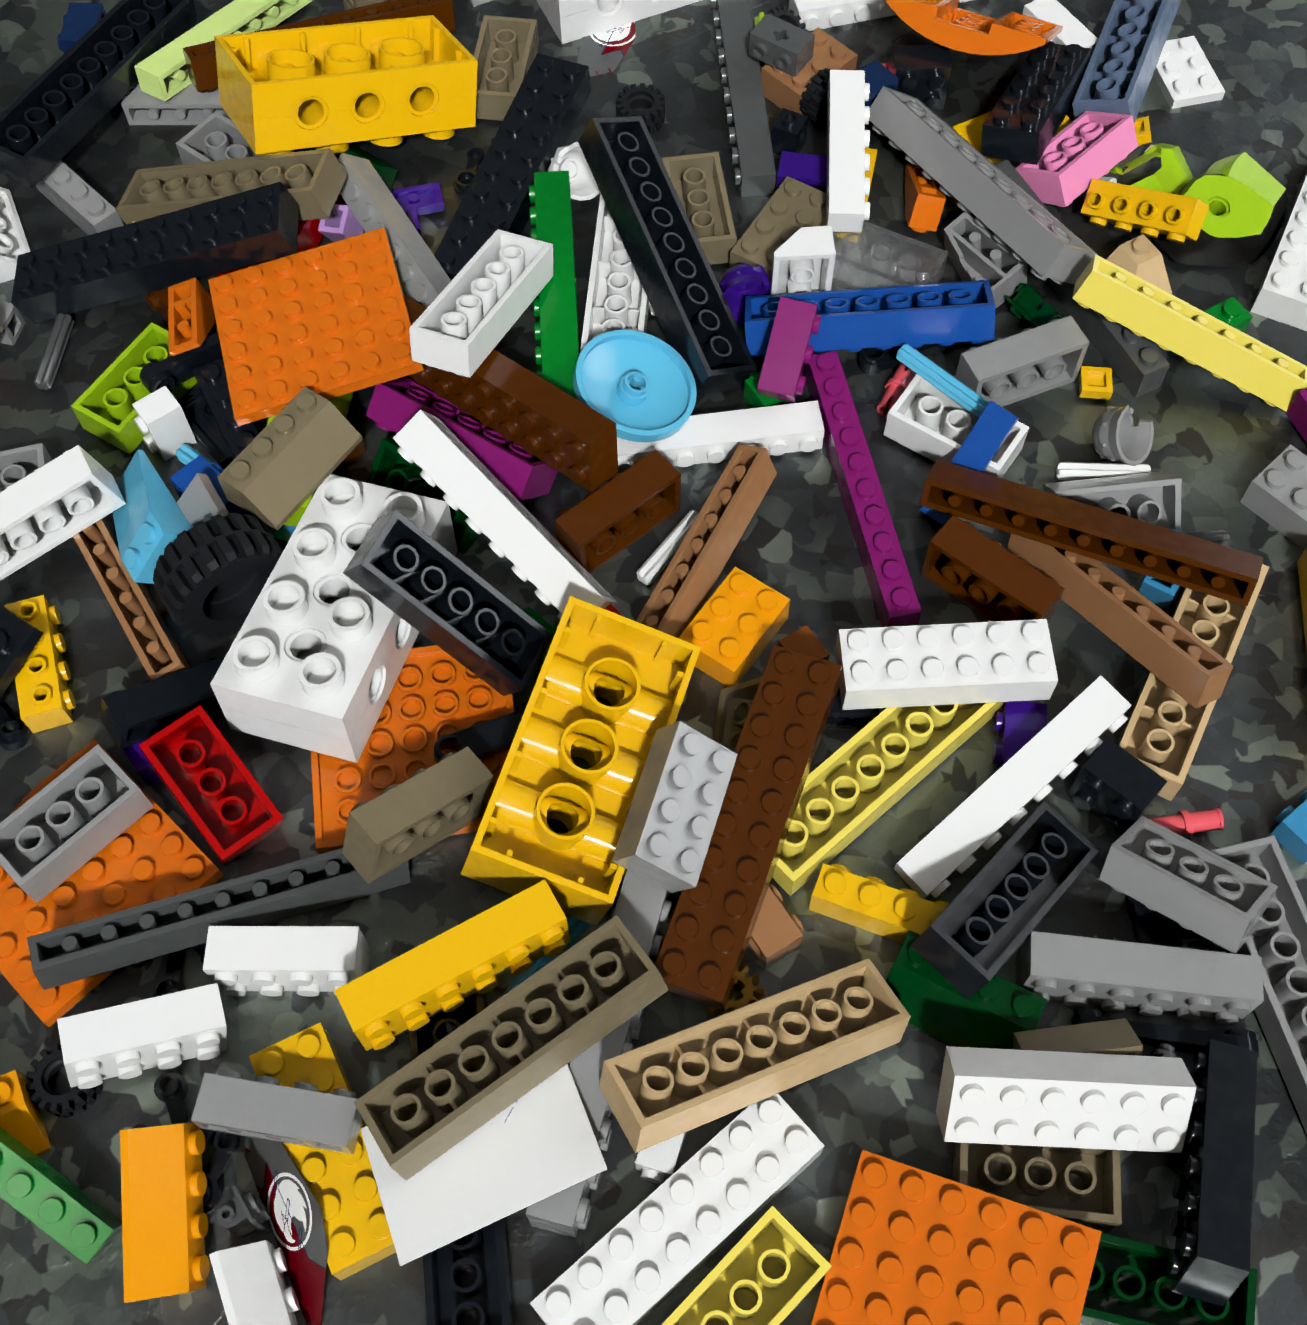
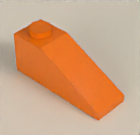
[905,164,946,233]
[168,277,215,356]

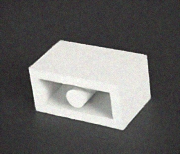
[132,386,197,461]

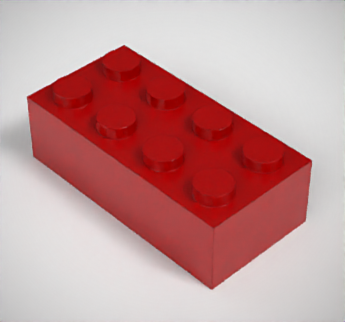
[139,705,284,866]

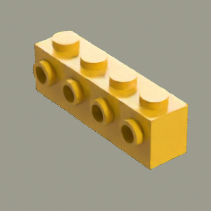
[1080,178,1209,244]
[4,595,76,733]
[808,863,949,944]

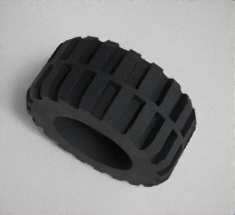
[153,513,283,637]

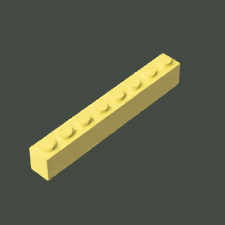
[1072,254,1307,412]

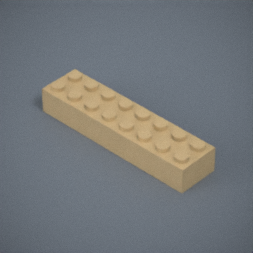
[1117,564,1269,801]
[599,958,911,1153]

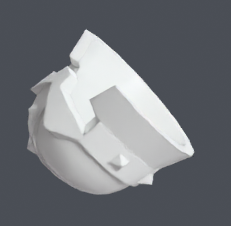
[548,142,600,201]

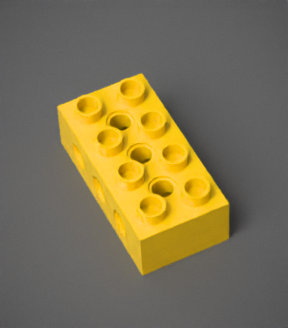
[214,15,478,156]
[461,596,701,926]

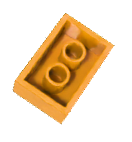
[678,566,790,687]

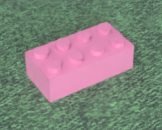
[1015,111,1138,207]

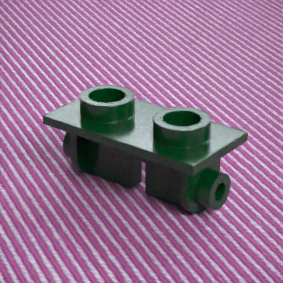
[1005,283,1063,329]

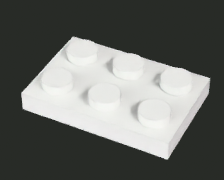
[1153,36,1225,109]

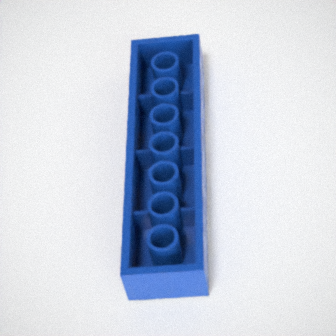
[745,280,995,358]

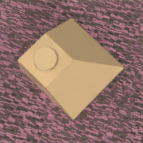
[1106,234,1172,294]

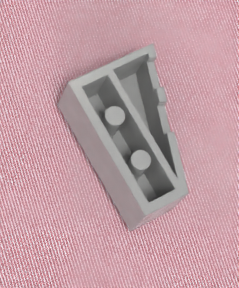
[944,212,1028,309]

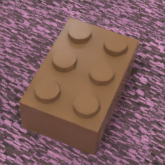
[761,27,858,115]

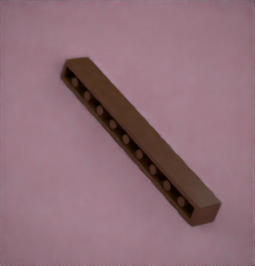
[183,0,456,92]
[920,459,1264,606]

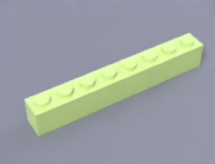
[134,0,313,101]

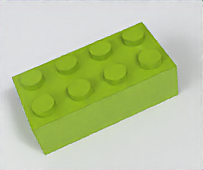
[71,322,197,454]

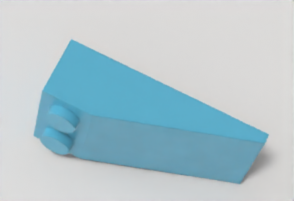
[112,449,193,584]

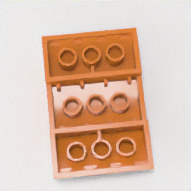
[885,0,1063,55]

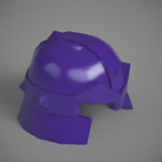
[720,263,771,324]

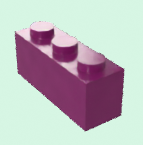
[757,297,822,403]

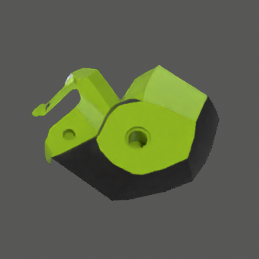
[1105,143,1288,267]

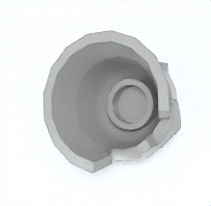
[1092,404,1154,466]

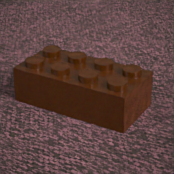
[555,449,681,574]
[921,515,1065,623]

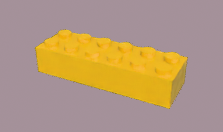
[334,879,571,1051]
[249,1022,396,1281]

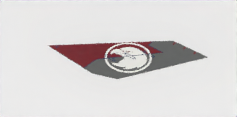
[576,21,636,78]
[244,1136,328,1325]

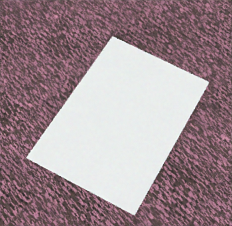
[360,1064,607,1266]

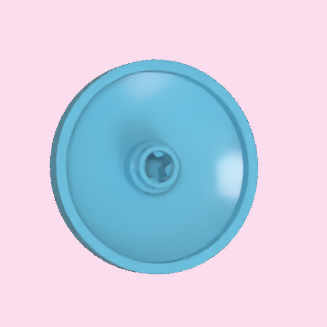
[573,330,697,442]

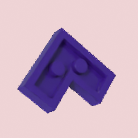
[390,182,445,237]

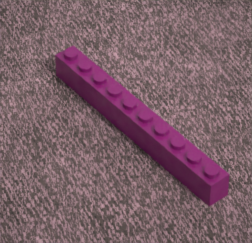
[805,351,922,627]

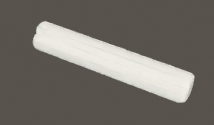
[1056,462,1151,481]
[636,510,699,585]

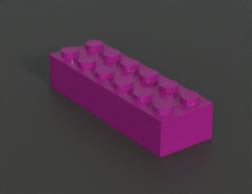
[365,378,558,502]

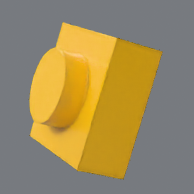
[1134,116,1152,146]
[1078,366,1113,400]

